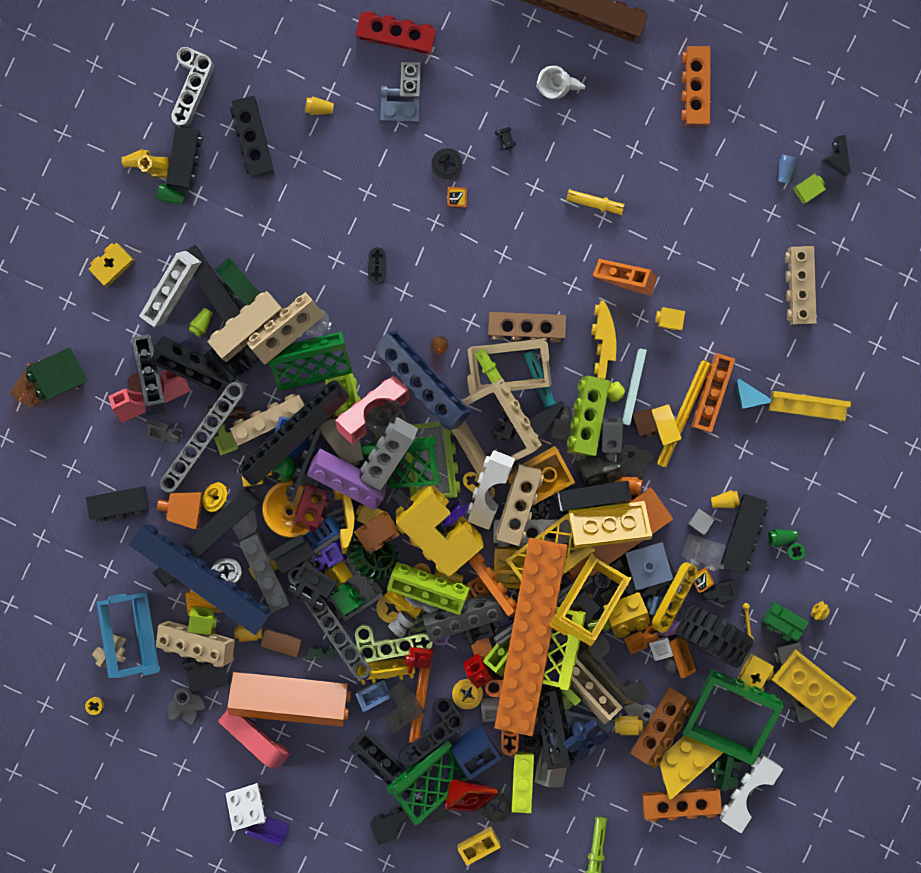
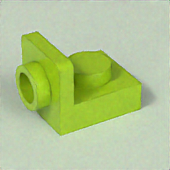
[561,688,581,710]

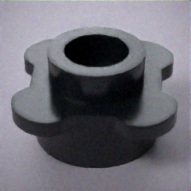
[522,734,543,754]

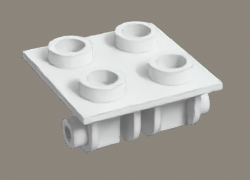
[226,783,267,831]

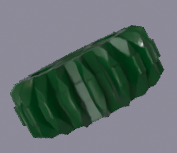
[348,536,399,581]

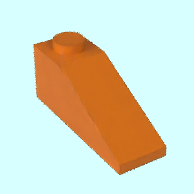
[593,259,657,296]

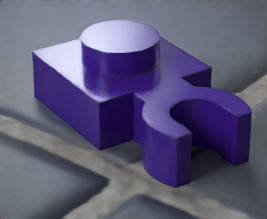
[312,541,347,571]

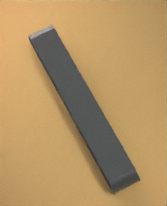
[288,567,372,680]

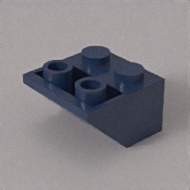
[450,724,502,780]

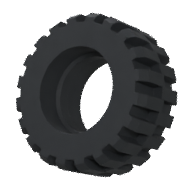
[676,605,753,668]

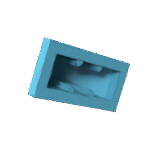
[735,379,772,409]

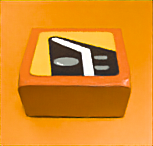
[447,187,467,208]
[693,567,715,593]

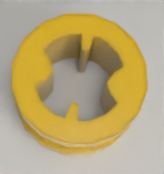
[85,697,104,715]

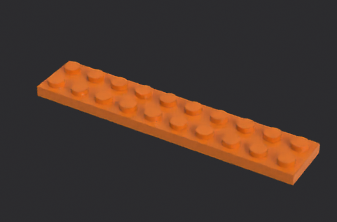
[495,537,568,736]

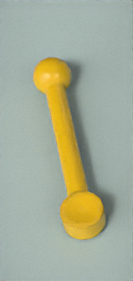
[742,603,754,640]

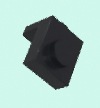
[464,623,496,645]

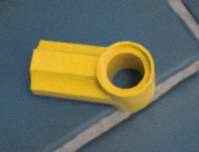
[138,155,170,178]

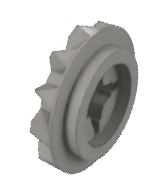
[211,558,242,584]

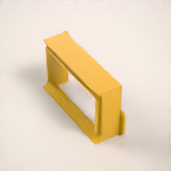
[550,553,631,646]

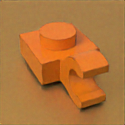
[624,625,659,655]

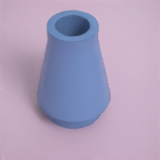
[778,154,798,183]

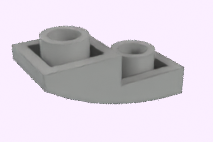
[400,62,421,97]

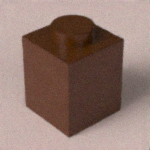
[632,408,658,438]

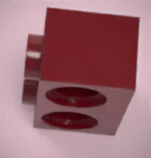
[292,485,330,532]

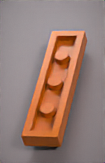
[468,552,517,617]

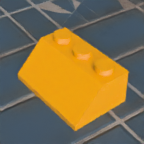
[508,446,575,508]

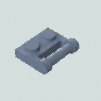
[380,86,420,123]

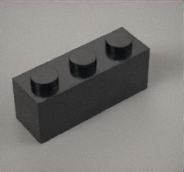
[166,126,203,190]
[86,486,150,523]

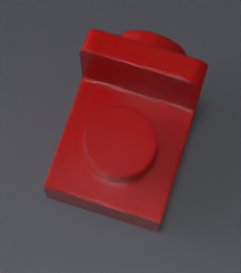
[404,647,433,674]

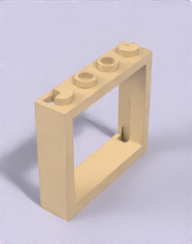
[446,378,542,476]

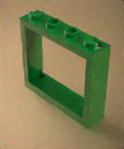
[682,669,783,765]

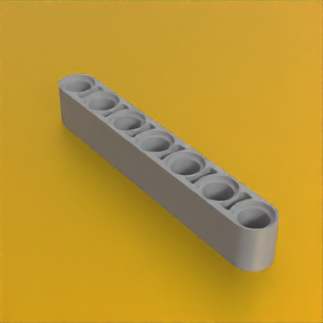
[160,381,246,492]

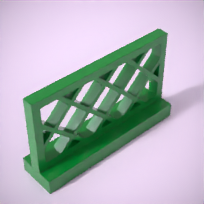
[269,331,353,391]
[361,436,441,489]
[386,740,468,826]

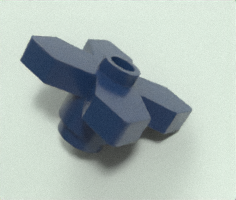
[563,719,609,761]

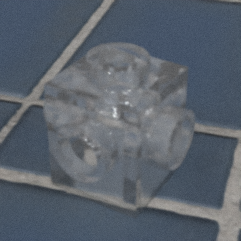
[305,309,333,337]

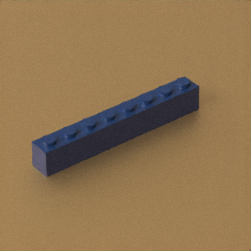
[129,524,272,635]

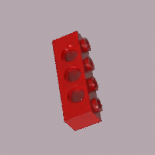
[356,11,436,55]

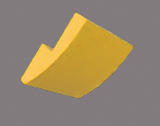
[494,546,527,589]

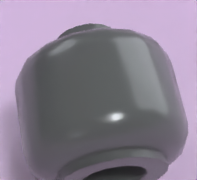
[663,656,679,675]

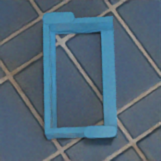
[96,592,160,678]

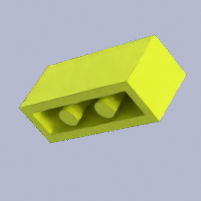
[511,751,534,813]

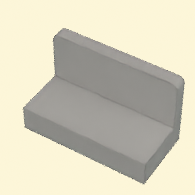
[534,745,567,787]

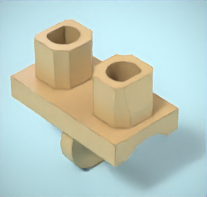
[92,634,127,668]

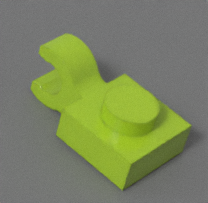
[214,422,239,455]

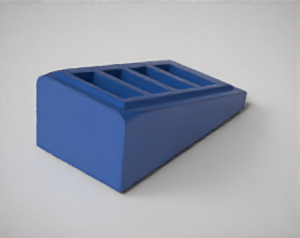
[305,515,342,550]

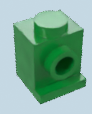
[332,583,366,615]

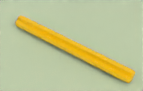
[657,360,711,467]

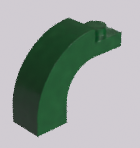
[215,257,261,305]

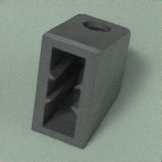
[601,417,623,463]

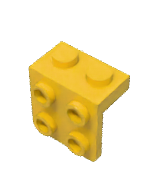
[603,592,651,638]

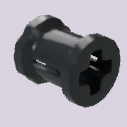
[494,127,516,151]

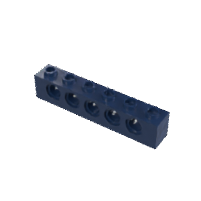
[374,331,472,430]

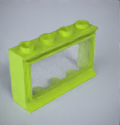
[406,421,461,498]

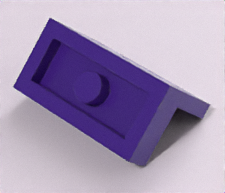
[245,816,290,847]

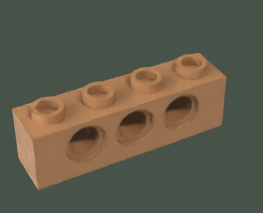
[488,312,566,342]

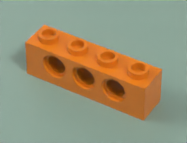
[681,46,710,127]
[691,353,735,433]
[642,787,722,822]

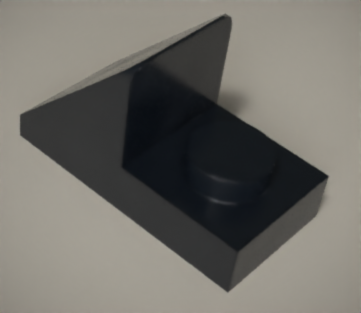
[822,135,851,176]

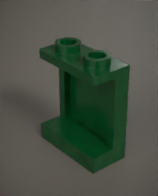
[25,347,88,404]

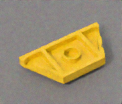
[659,735,723,800]

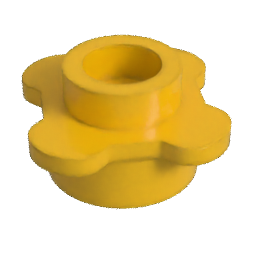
[810,601,830,621]

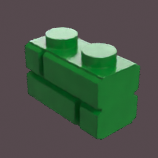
[761,601,808,642]

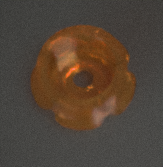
[430,336,448,354]

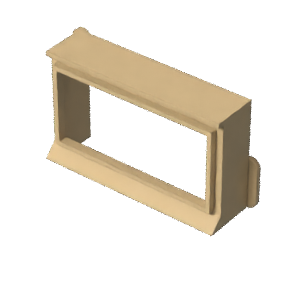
[467,338,552,395]

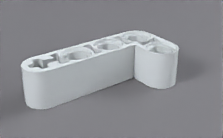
[171,47,214,128]

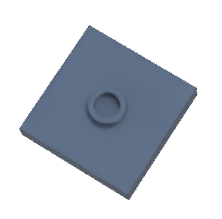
[625,542,673,590]

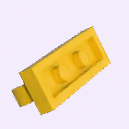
[357,658,415,685]

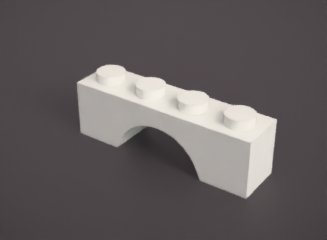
[467,450,515,530]
[720,754,783,833]

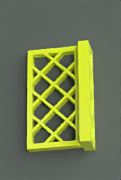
[543,607,586,691]

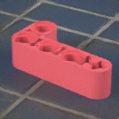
[218,709,291,769]

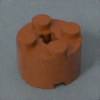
[354,511,400,553]

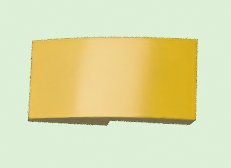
[652,404,682,446]

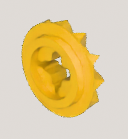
[202,482,229,513]
[377,594,406,623]
[452,678,483,709]

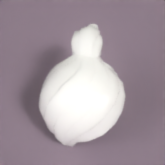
[536,66,586,99]

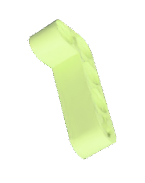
[355,624,433,662]

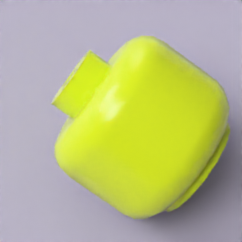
[607,381,625,402]

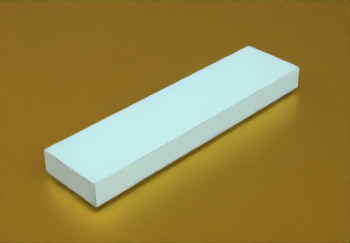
[622,349,647,425]

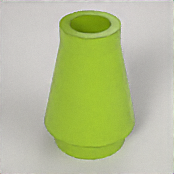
[188,308,213,338]

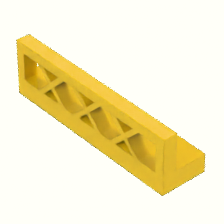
[768,391,851,421]

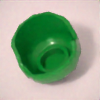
[272,456,295,483]

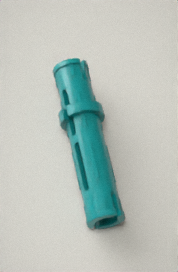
[523,350,556,408]

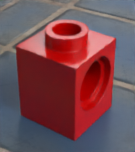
[463,653,493,689]

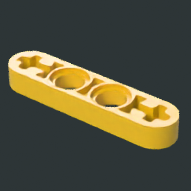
[652,562,698,633]

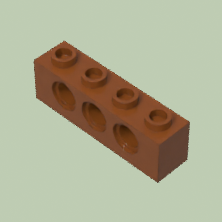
[630,687,695,769]

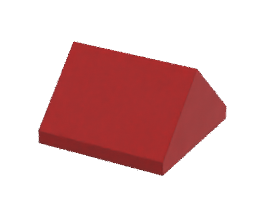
[445,780,498,812]

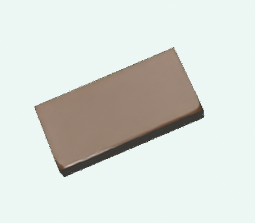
[260,628,303,657]

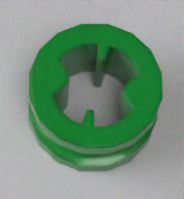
[787,543,805,560]

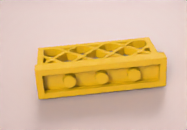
[506,514,596,580]

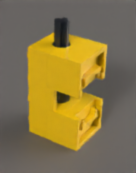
[391,485,484,577]

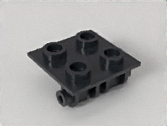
[182,657,229,693]

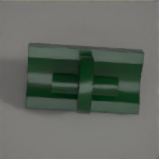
[708,753,742,791]

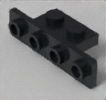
[285,429,321,502]

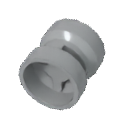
[388,611,415,638]

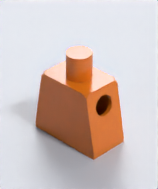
[157,492,204,529]

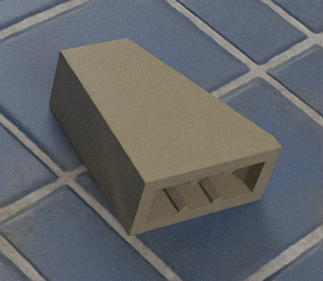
[318,419,365,466]

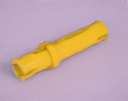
[566,189,625,216]

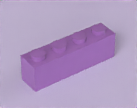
[307,449,387,510]

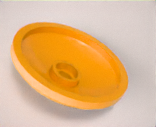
[262,481,319,538]

